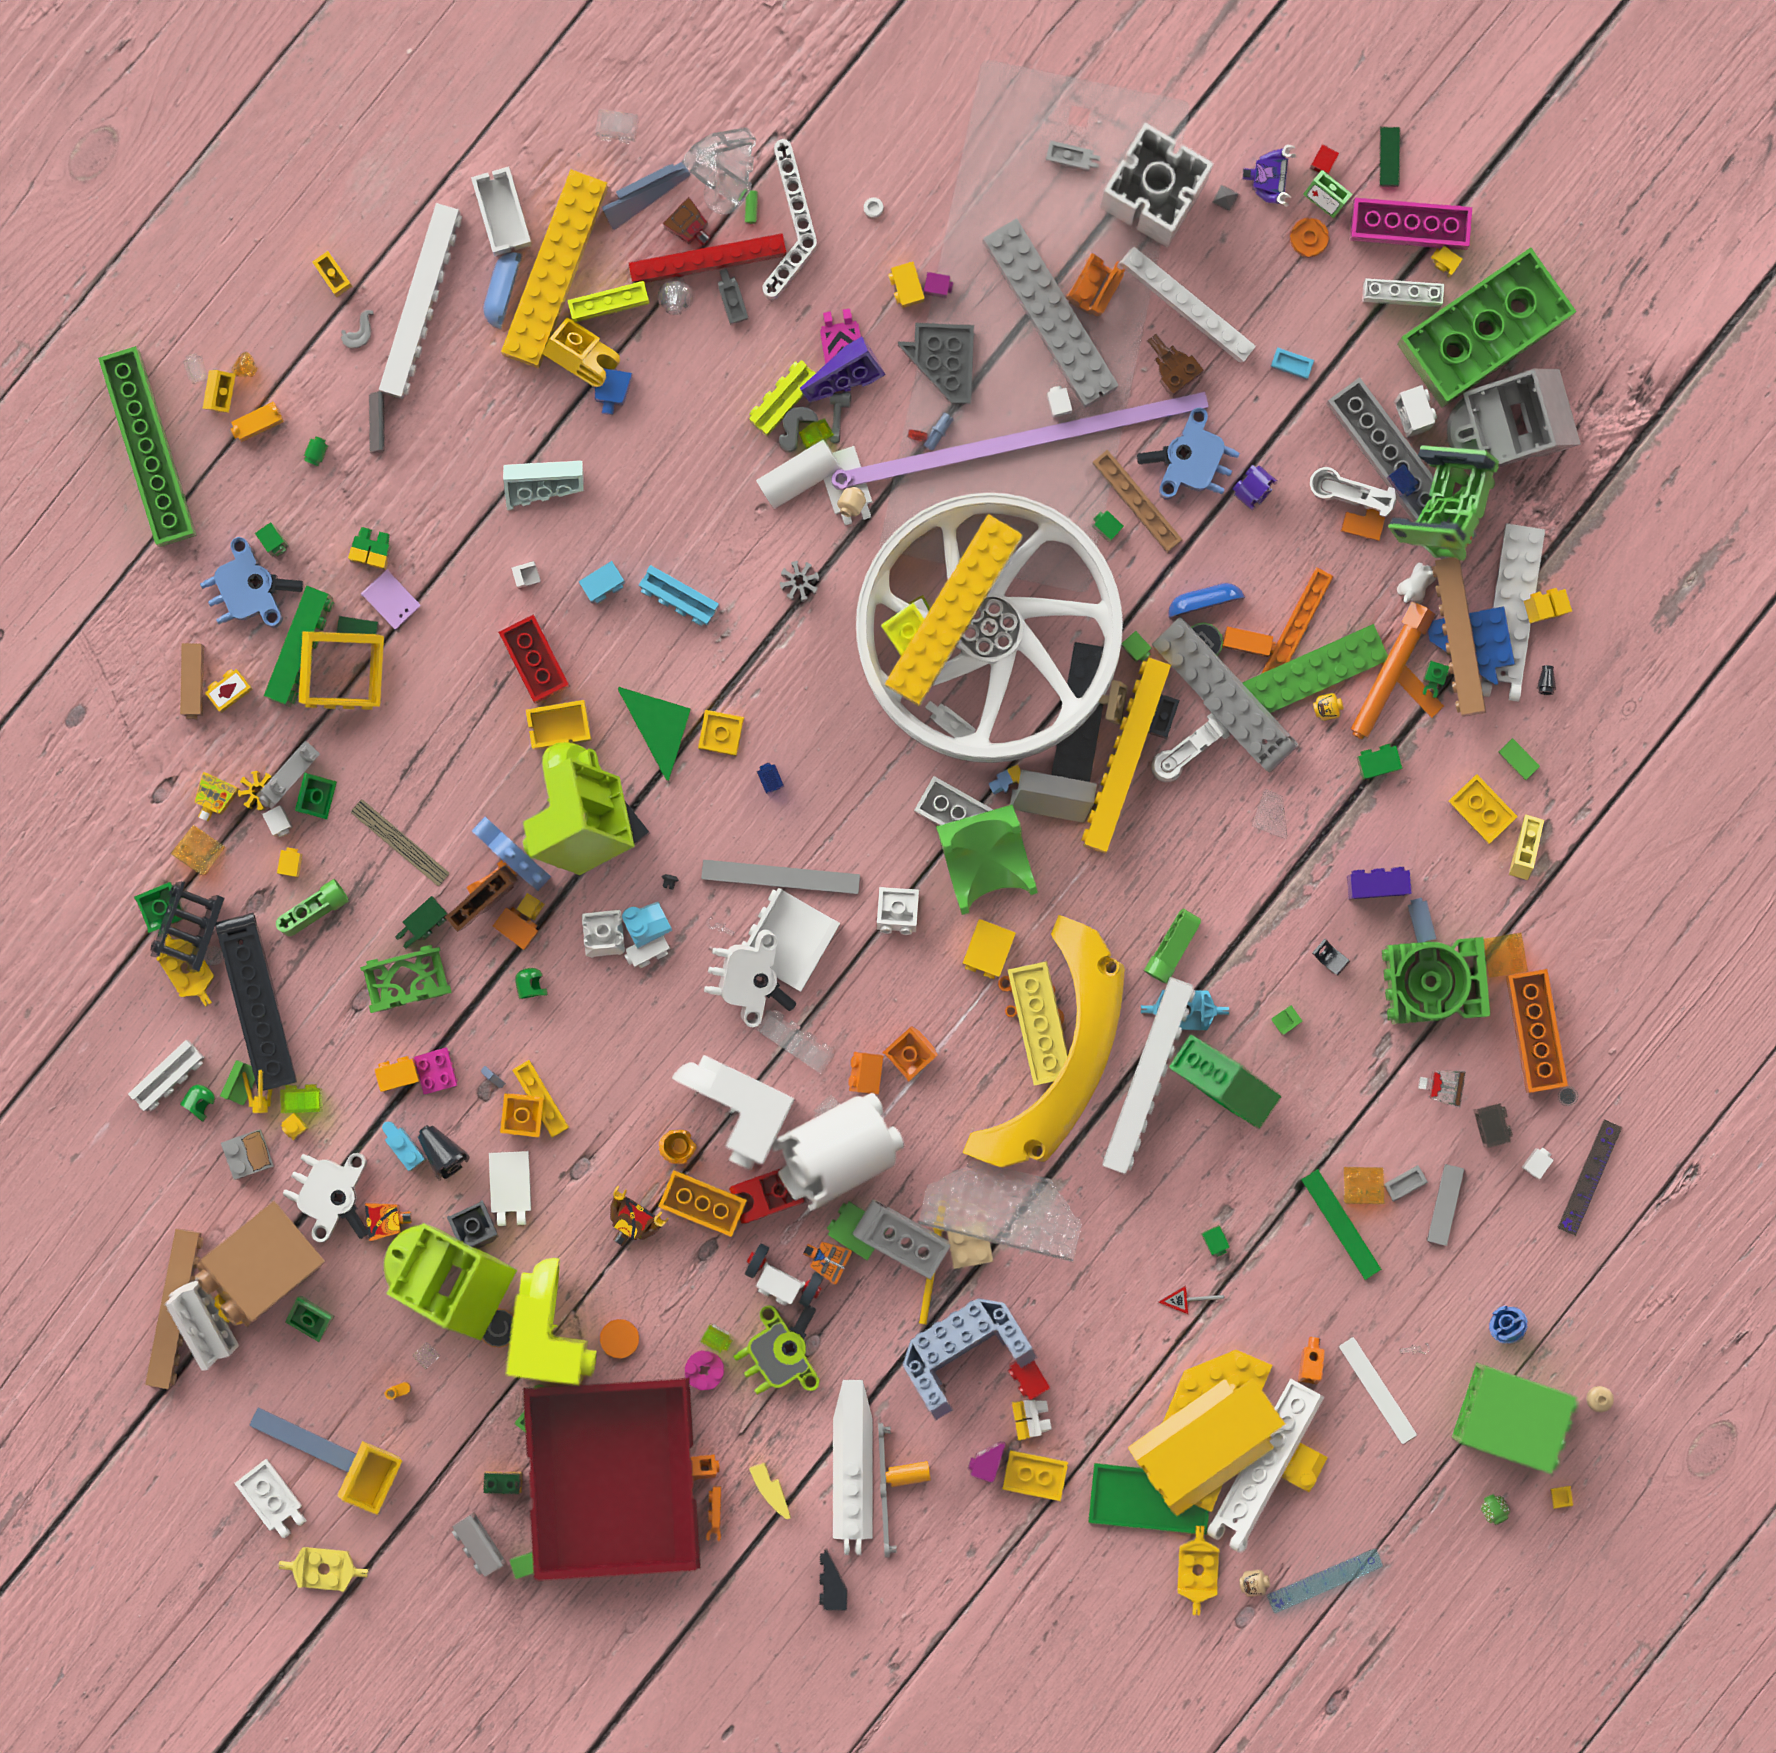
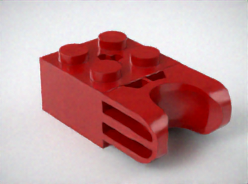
[729,1168,807,1224]

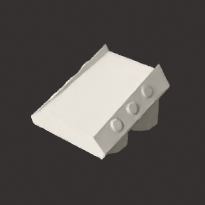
[582,910,625,958]

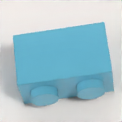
[578,561,625,604]

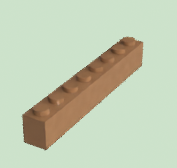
[1432,557,1486,717]
[145,1228,204,1389]

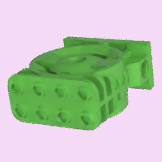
[1382,937,1490,1024]

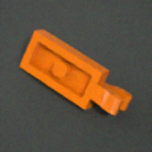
[706,1486,721,1541]

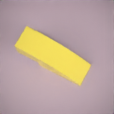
[749,1462,791,1519]

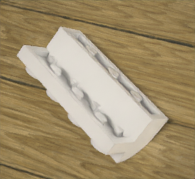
[165,1281,239,1371]

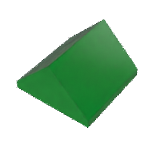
[295,773,337,820]
[285,1296,335,1342]

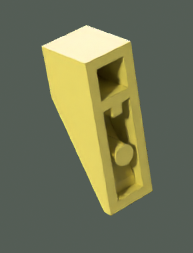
[1509,815,1544,880]

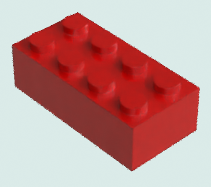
[498,614,570,704]

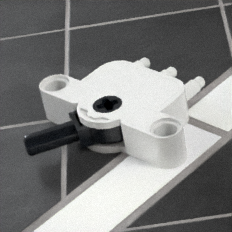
[704,930,796,1027]
[283,1153,368,1242]

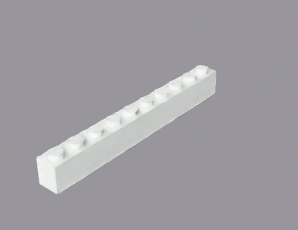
[379,203,462,399]

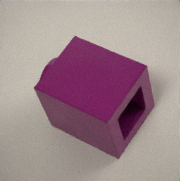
[924,272,954,298]

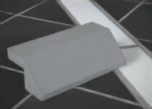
[1010,770,1097,823]

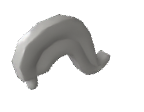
[341,310,374,349]

